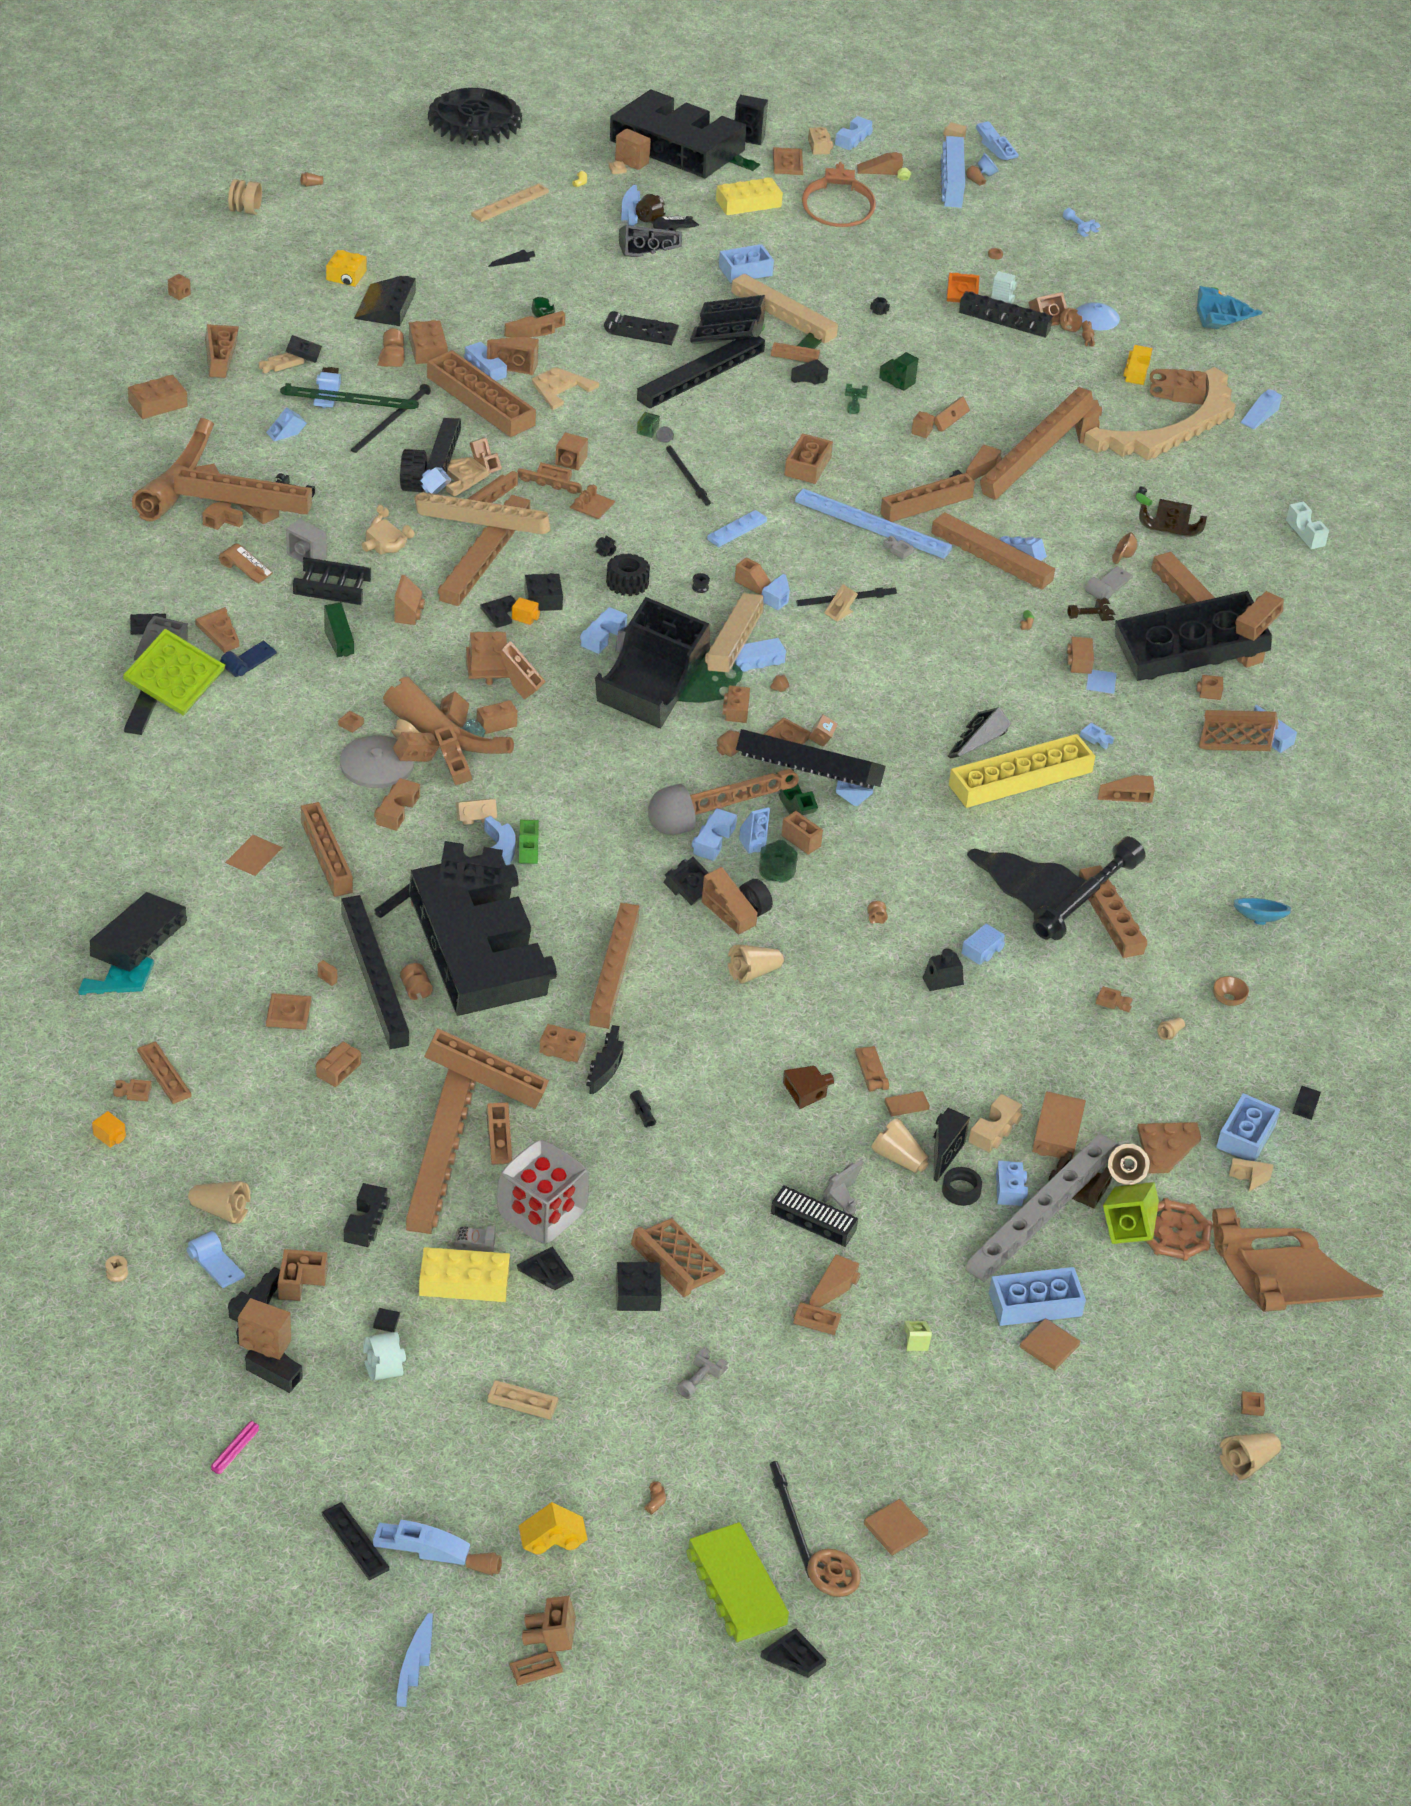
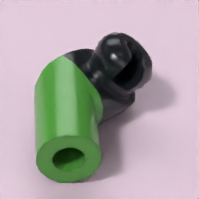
[1136,486,1153,506]

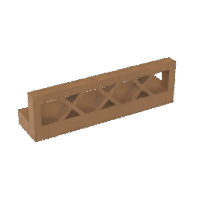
[467,471,518,503]

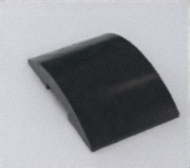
[690,295,765,345]

